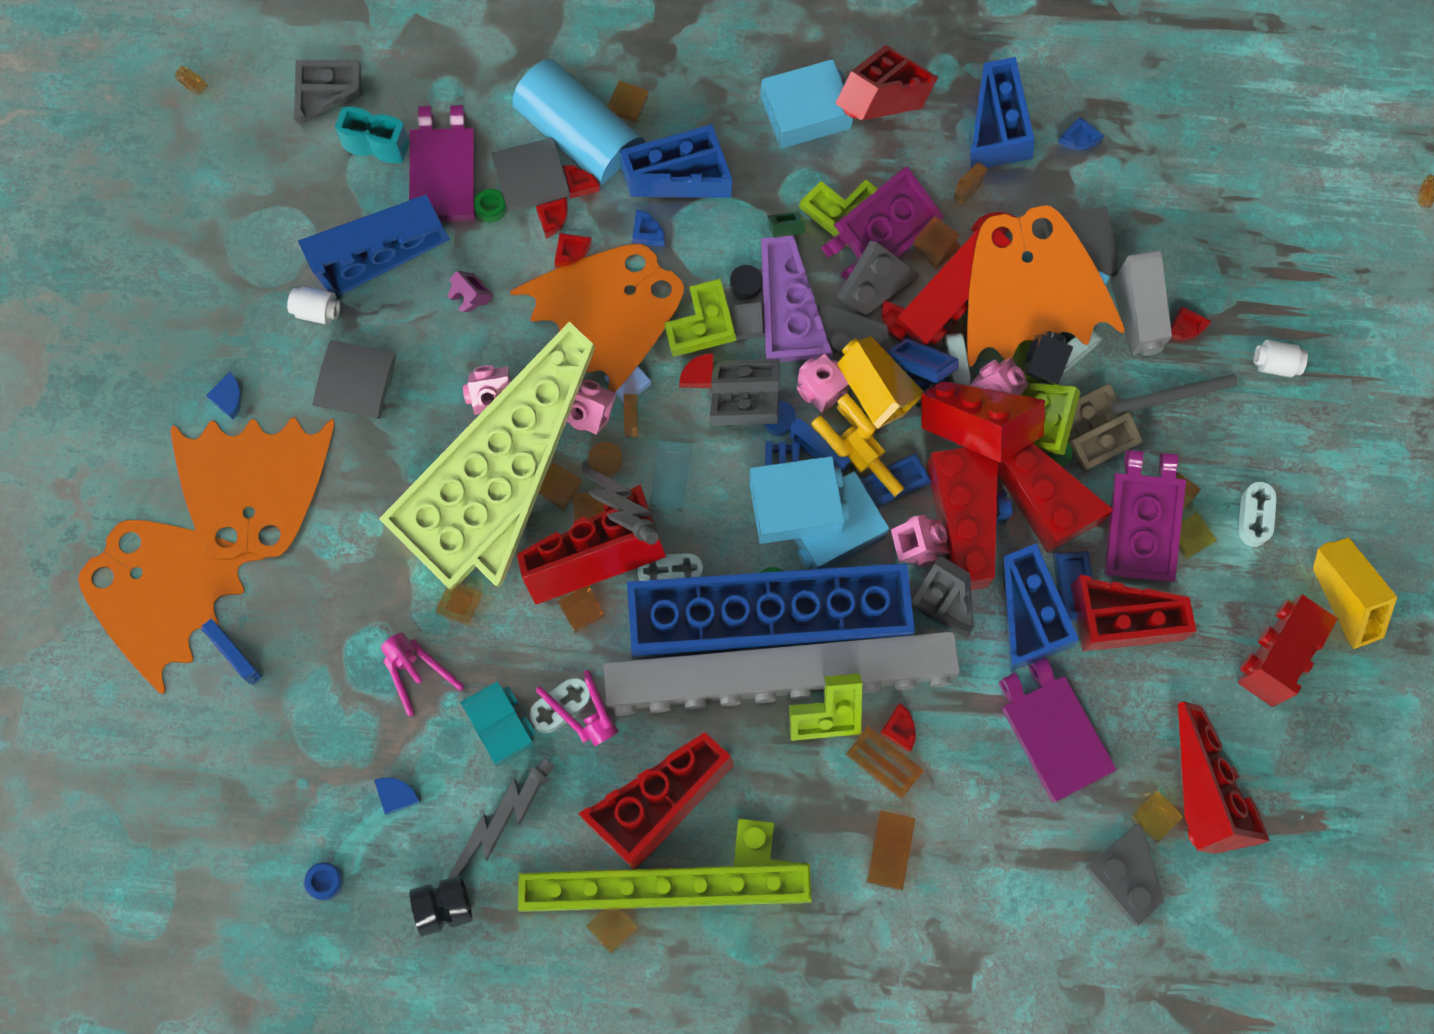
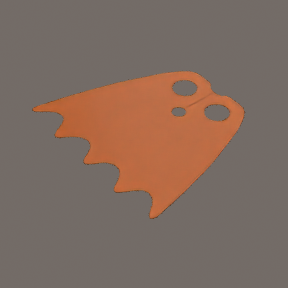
[967,205,1125,367]
[510,244,684,393]
[170,417,334,559]
[78,520,265,694]

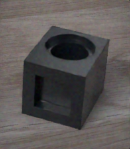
[1021,331,1074,385]

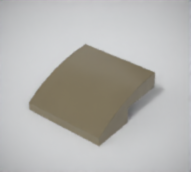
[1068,383,1143,471]

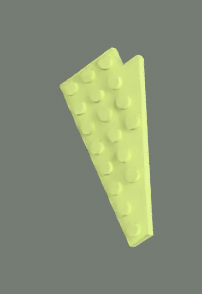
[379,322,596,590]

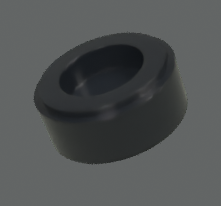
[730,265,762,299]

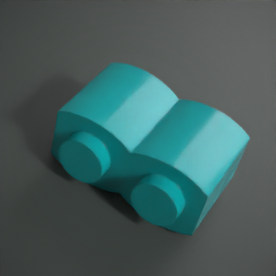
[335,107,410,163]
[460,681,536,767]

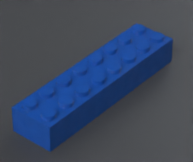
[627,563,915,659]

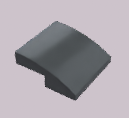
[491,137,570,212]
[1042,206,1118,276]
[313,340,396,419]
[710,359,780,426]

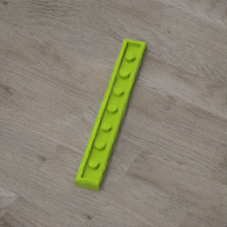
[518,864,812,912]

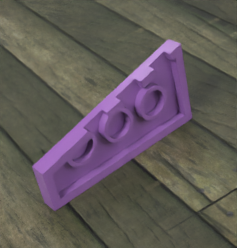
[761,235,833,362]

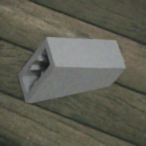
[1111,251,1172,356]

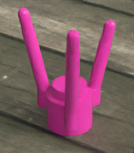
[381,633,464,716]
[536,670,619,746]

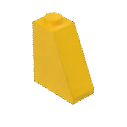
[837,336,924,429]
[1313,537,1397,649]

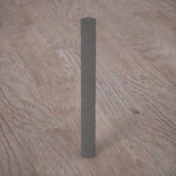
[1111,374,1237,415]

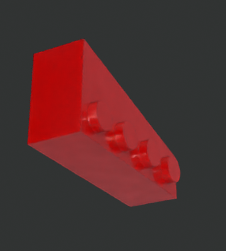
[894,219,1012,345]
[926,447,998,590]
[517,484,666,605]

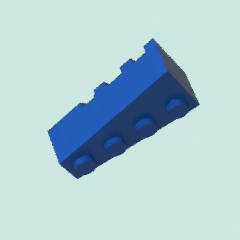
[298,195,450,298]

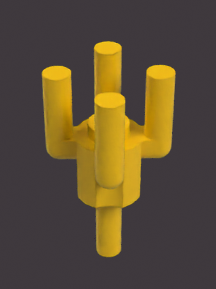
[811,393,905,497]

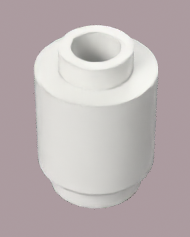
[287,286,340,325]
[1253,340,1308,377]

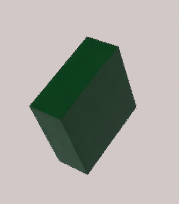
[768,211,806,238]

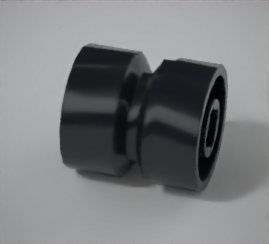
[409,875,473,937]

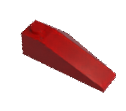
[1178,701,1270,854]

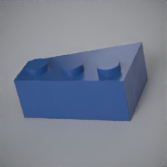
[970,57,1035,171]
[620,124,732,198]
[1003,543,1079,671]

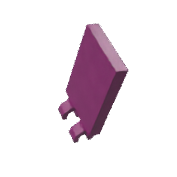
[409,105,475,221]
[821,166,945,281]
[1104,450,1186,582]
[998,657,1117,803]

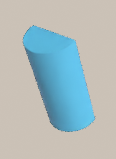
[512,59,646,186]

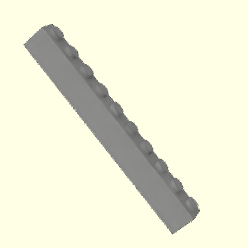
[603,632,960,716]

